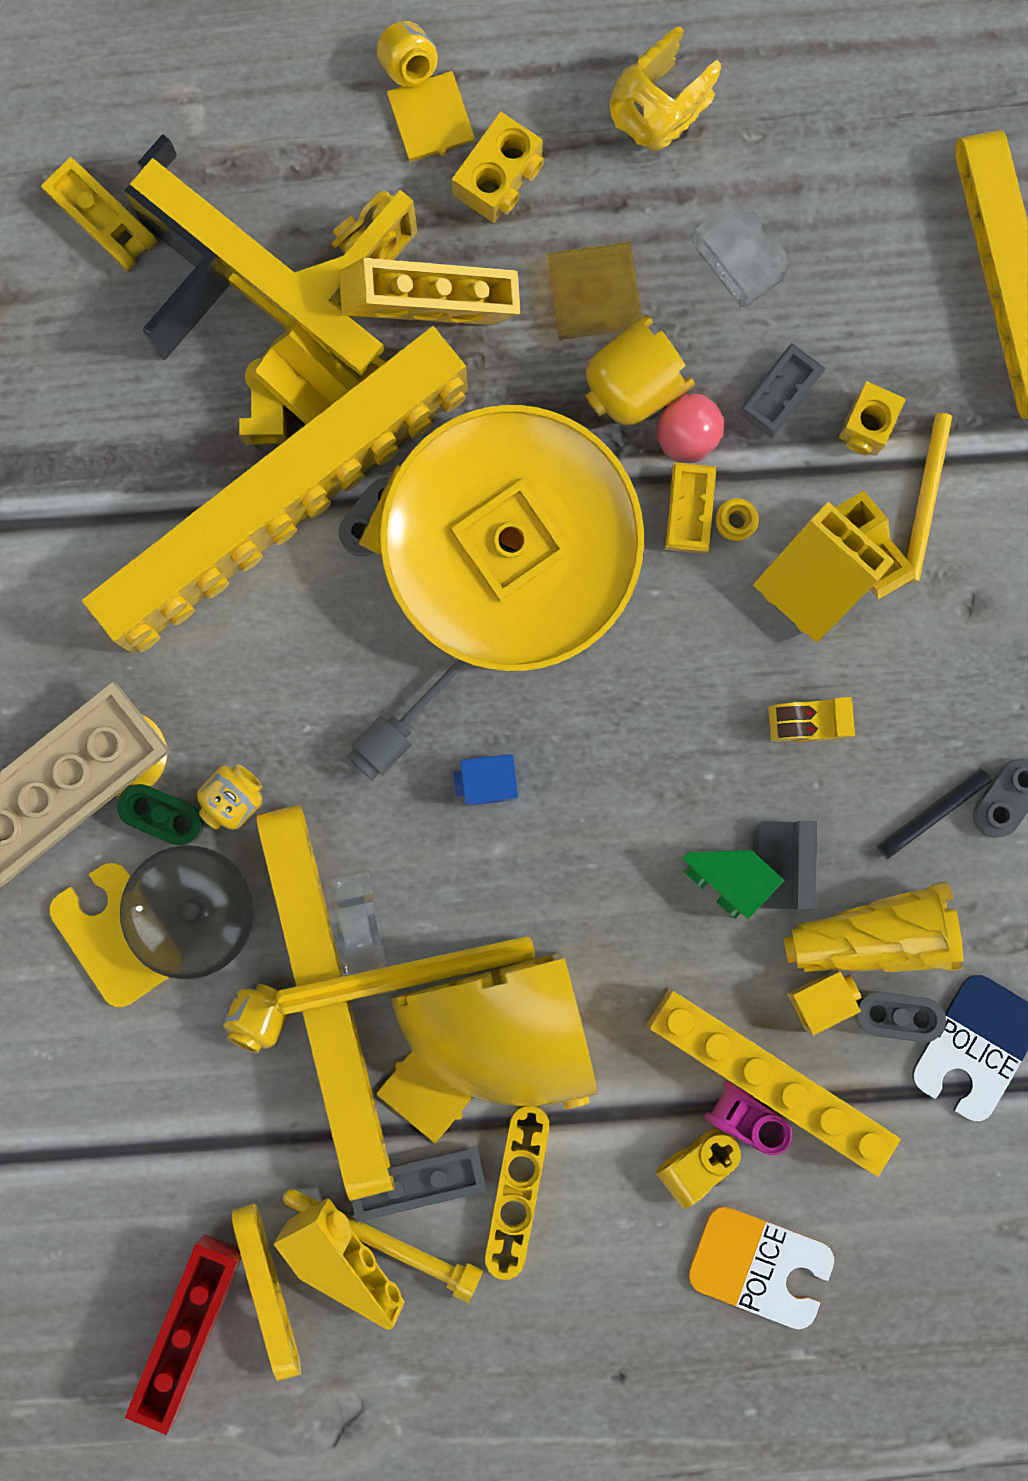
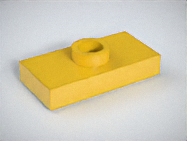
[664,462,717,554]

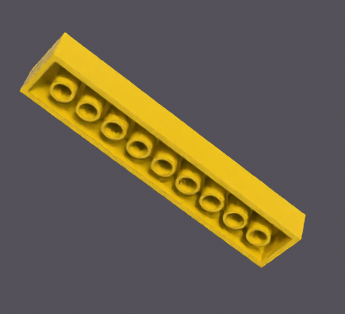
[81,326,468,654]

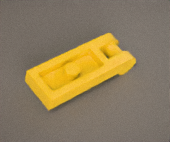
[41,157,158,272]

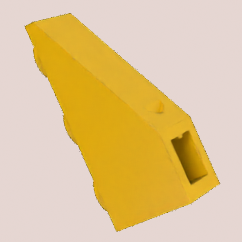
[274,1198,405,1330]

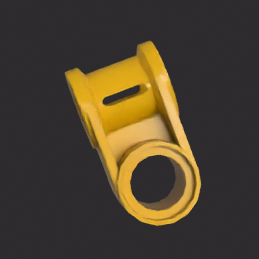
[655,1128,741,1209]

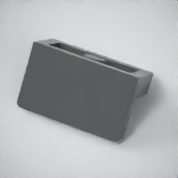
[757,821,817,910]

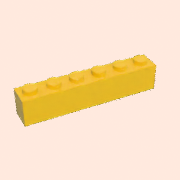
[646,988,901,1177]

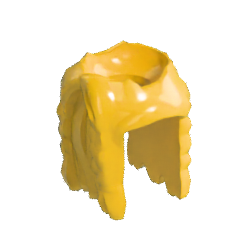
[610,27,721,152]

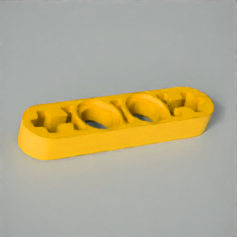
[485,1106,549,1280]
[232,1204,301,1381]

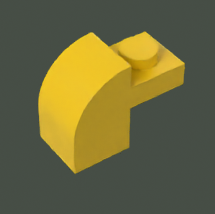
[835,490,915,600]

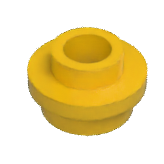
[715,498,759,542]

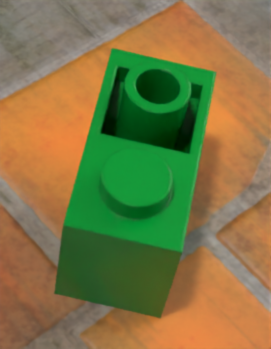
[682,850,785,919]

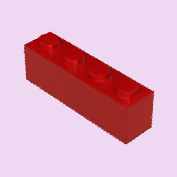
[124,1234,242,1435]

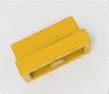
[252,323,360,424]

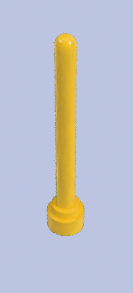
[283,1189,483,1304]

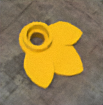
[331,191,394,254]

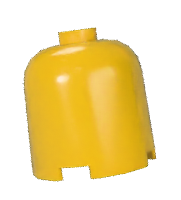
[585,314,695,425]

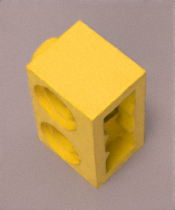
[452,111,545,223]

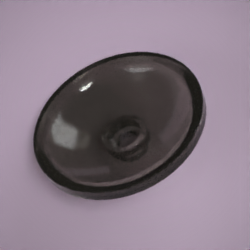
[120,845,255,979]

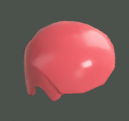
[656,393,725,463]

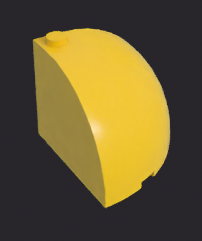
[390,953,598,1109]

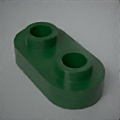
[117,784,204,846]

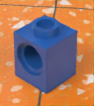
[453,754,518,806]

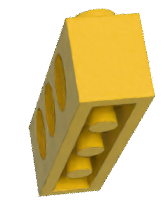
[339,258,520,325]

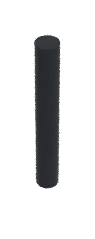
[877,769,991,860]

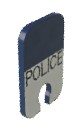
[912,975,1028,1121]

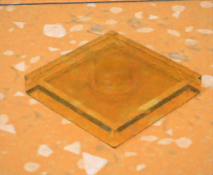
[546,242,642,340]

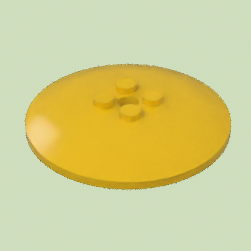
[380,405,644,671]

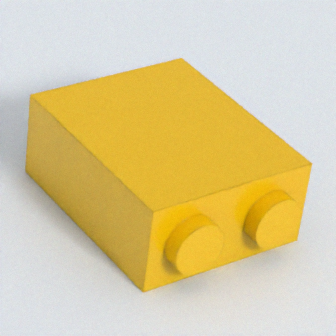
[753,502,894,643]

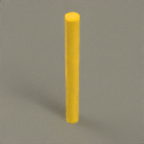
[906,413,952,583]

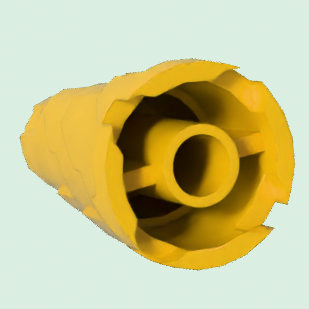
[783,881,964,972]

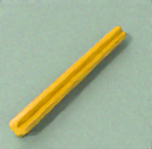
[275,936,535,1015]

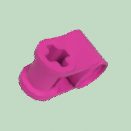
[703,1079,792,1155]

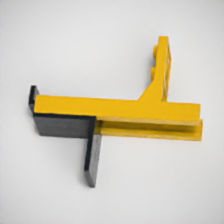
[124,134,417,382]

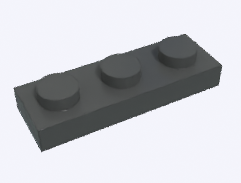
[352,1146,487,1223]

